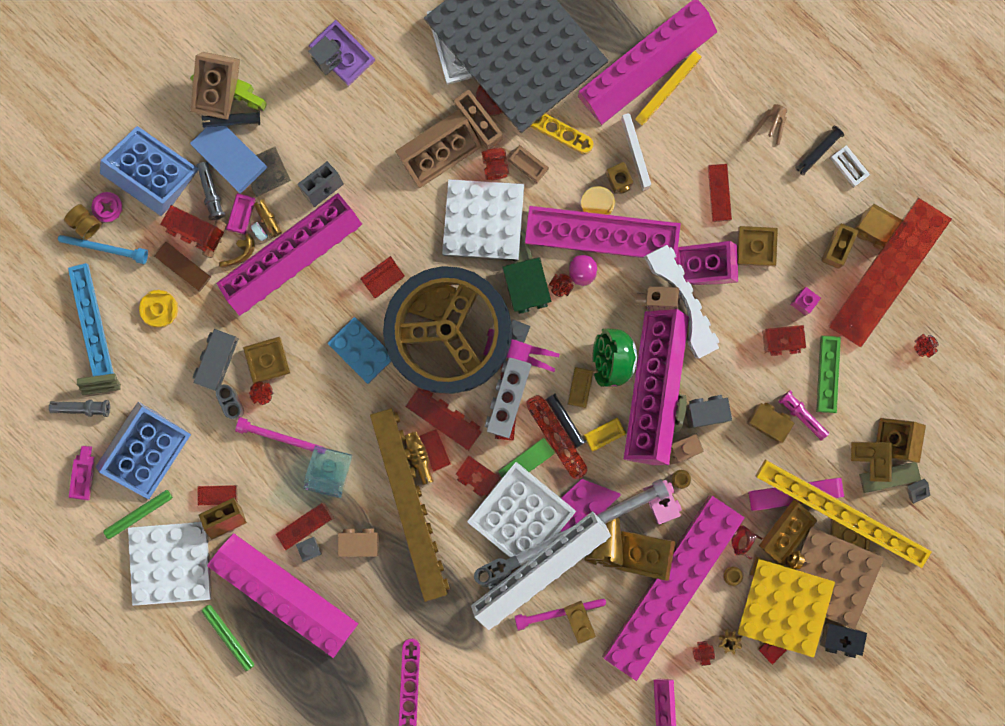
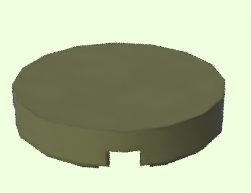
[674,394,687,433]

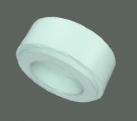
[251,222,268,241]

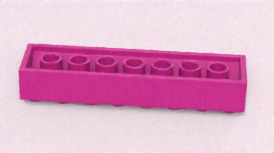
[578,0,717,126]
[216,193,363,316]
[623,309,689,465]
[207,533,359,658]

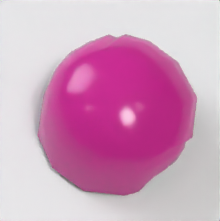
[569,255,597,286]

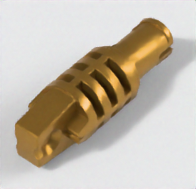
[405,432,434,485]

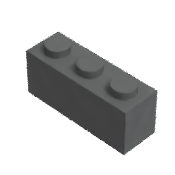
[193,329,239,391]

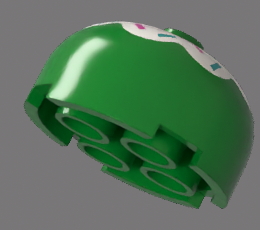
[592,329,637,387]

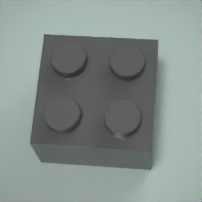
[686,395,732,428]

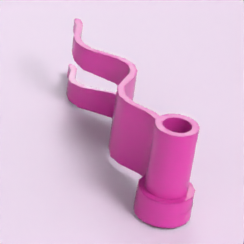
[483,328,560,372]

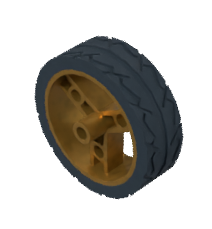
[383,266,512,394]

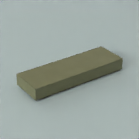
[859,462,921,493]

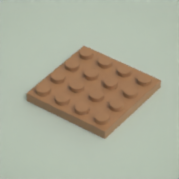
[795,527,884,630]

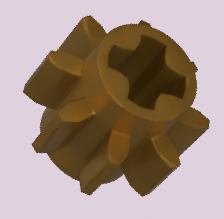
[718,629,742,654]

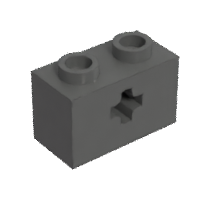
[297,161,344,207]

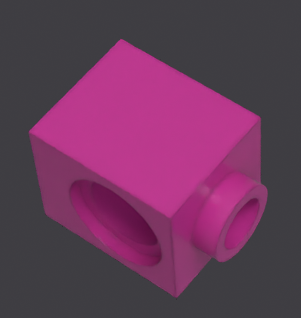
[790,287,821,316]

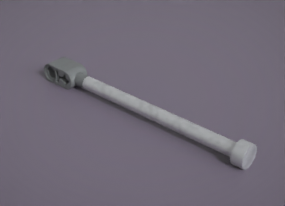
[474,479,670,587]

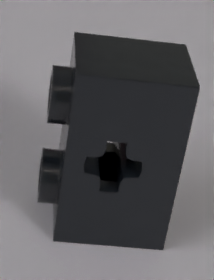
[820,622,867,658]

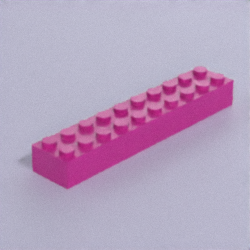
[602,495,745,681]

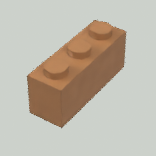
[453,89,503,150]

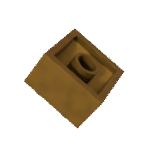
[854,204,908,250]
[876,418,926,463]

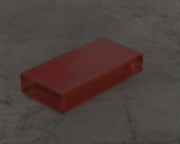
[419,429,451,472]
[198,485,238,506]

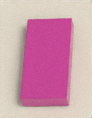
[226,193,256,235]

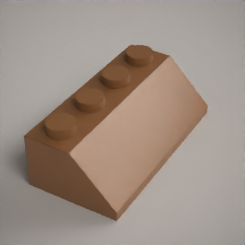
[395,110,482,188]

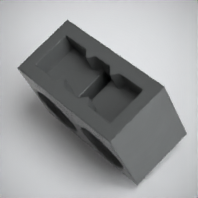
[308,36,343,75]

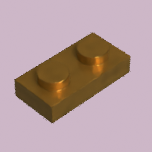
[564,600,596,644]

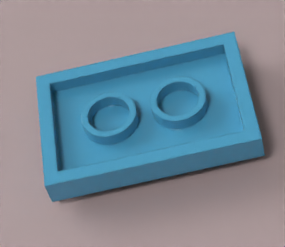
[327,317,391,384]

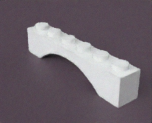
[644,245,719,359]

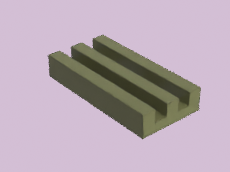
[77,373,121,395]

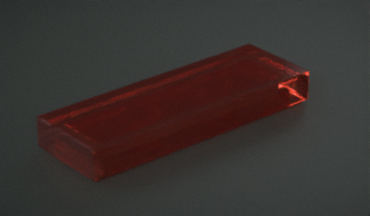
[707,164,732,222]

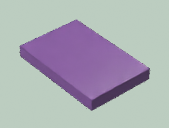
[309,20,375,86]

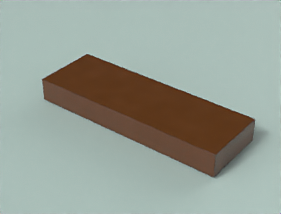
[154,242,211,292]

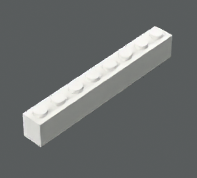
[471,511,611,630]

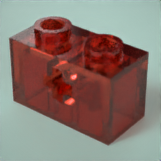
[762,325,806,356]
[456,456,501,497]

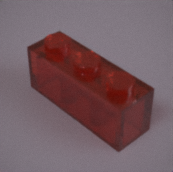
[160,205,224,252]

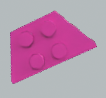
[561,479,621,532]

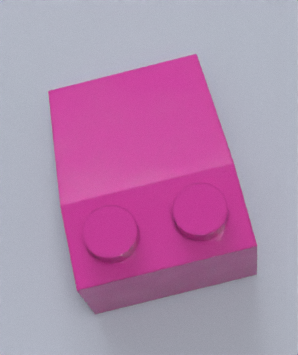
[676,241,738,285]

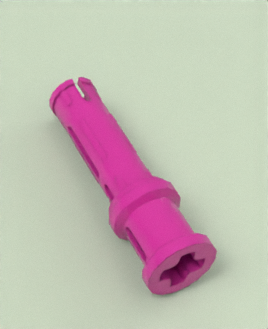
[778,390,829,441]

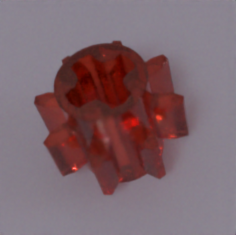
[549,273,574,297]
[914,334,939,358]
[249,381,274,405]
[693,641,715,666]

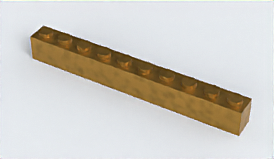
[370,408,450,602]

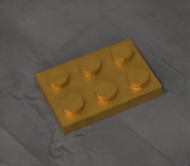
[759,500,818,566]
[615,531,675,581]

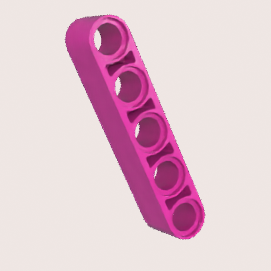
[748,477,845,511]

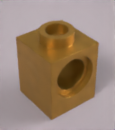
[605,162,633,194]

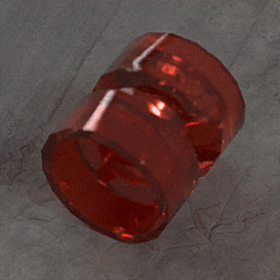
[481,148,509,180]

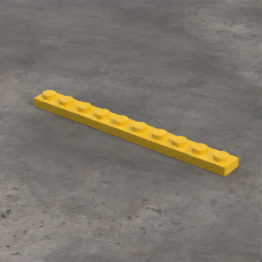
[755,459,932,568]

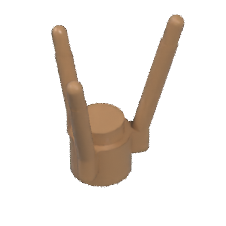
[747,104,787,145]

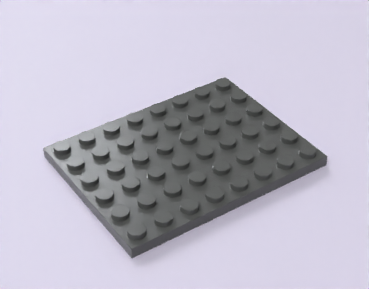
[424,0,608,133]

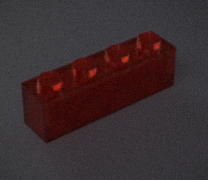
[405,388,482,451]

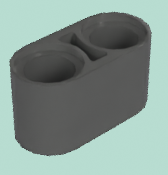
[215,384,244,420]

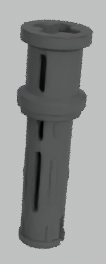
[197,162,226,220]
[49,400,110,417]

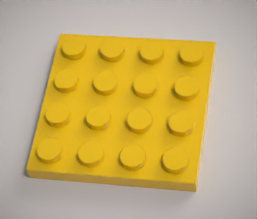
[737,559,835,658]

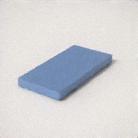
[190,126,267,194]

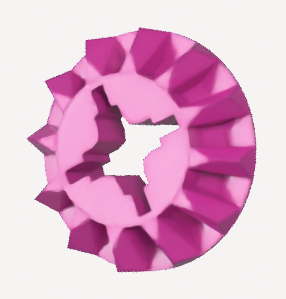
[91,192,123,223]

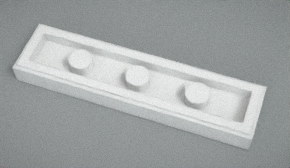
[621,113,651,191]

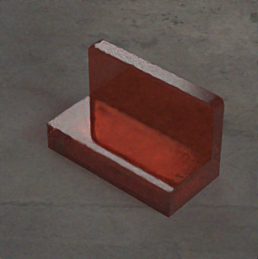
[360,256,405,298]

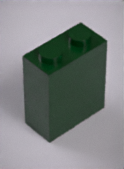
[502,257,552,314]

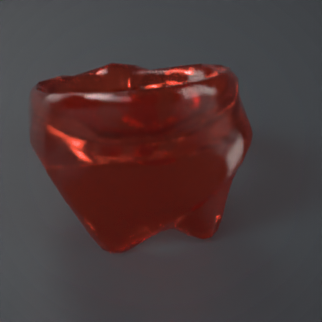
[731,525,763,560]

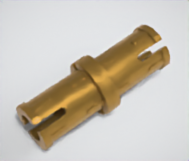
[253,199,282,238]

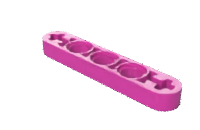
[399,638,420,726]

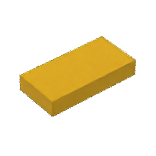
[583,417,626,452]

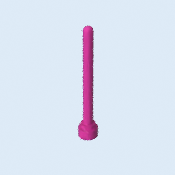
[235,417,326,454]
[514,599,606,631]

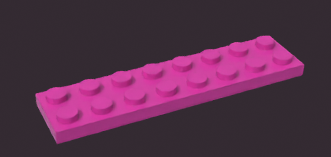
[525,206,681,261]

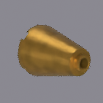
[584,518,623,568]

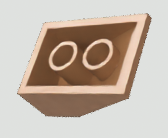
[190,52,240,119]

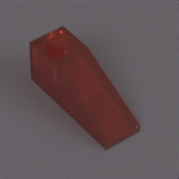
[275,503,335,550]

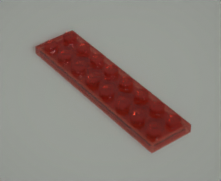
[828,197,952,347]

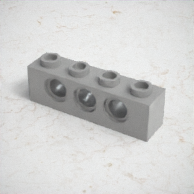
[484,357,531,439]

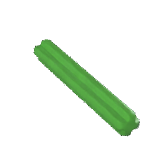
[103,490,173,539]
[201,605,254,671]

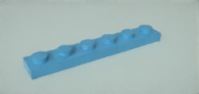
[68,263,114,376]

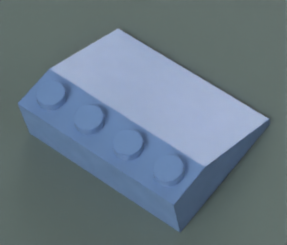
[100,126,198,216]
[96,402,191,499]

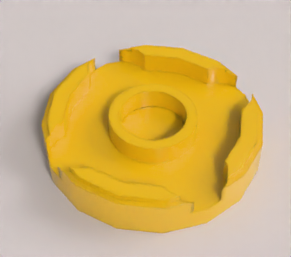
[139,290,178,328]

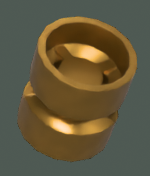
[64,204,101,240]

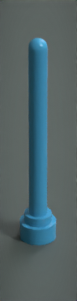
[58,235,148,264]

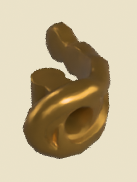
[219,233,255,268]

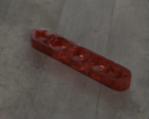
[526,395,588,479]

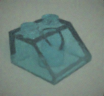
[304,446,352,498]

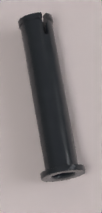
[201,110,260,128]
[795,125,844,175]
[545,393,587,449]

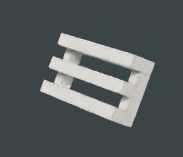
[830,145,870,188]

